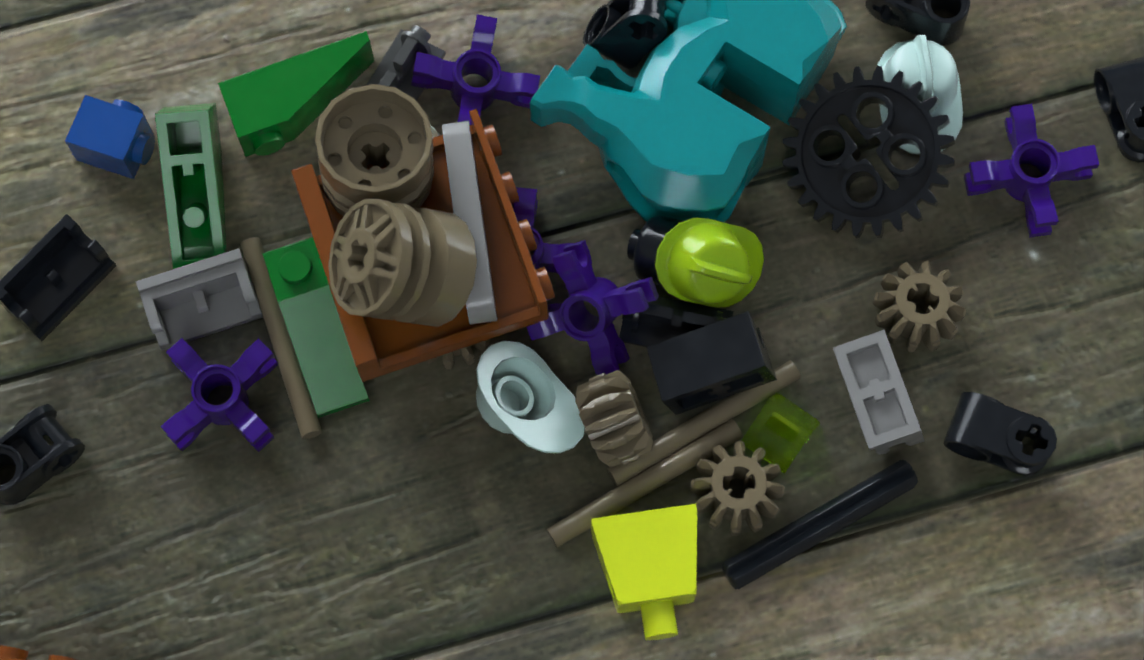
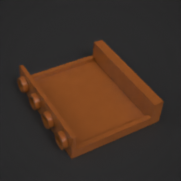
[291,109,555,382]

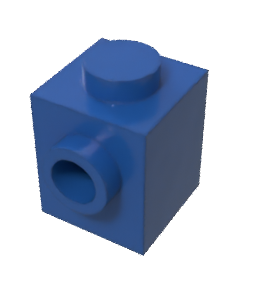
[65,95,155,179]

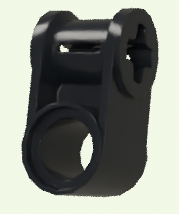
[583,0,668,69]
[865,0,970,46]
[1094,56,1144,163]
[943,392,1057,476]
[0,404,85,506]

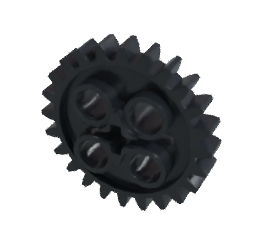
[782,66,955,238]

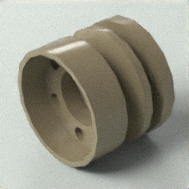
[315,84,434,216]
[328,199,477,327]

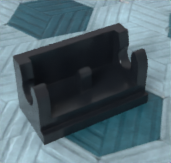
[0,214,116,341]
[646,311,777,415]

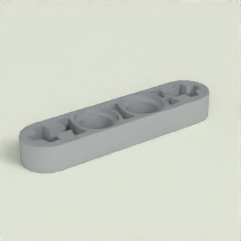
[442,120,497,325]

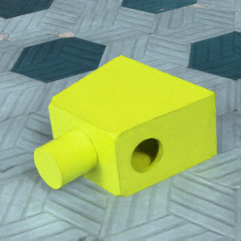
[591,504,697,640]

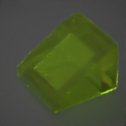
[741,393,820,474]

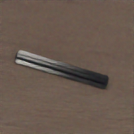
[722,460,918,589]

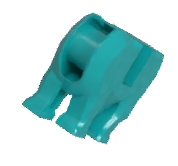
[530,0,847,222]

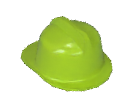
[655,218,764,307]

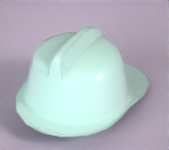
[877,35,963,155]
[476,340,585,453]

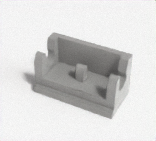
[136,248,263,350]
[833,330,925,455]

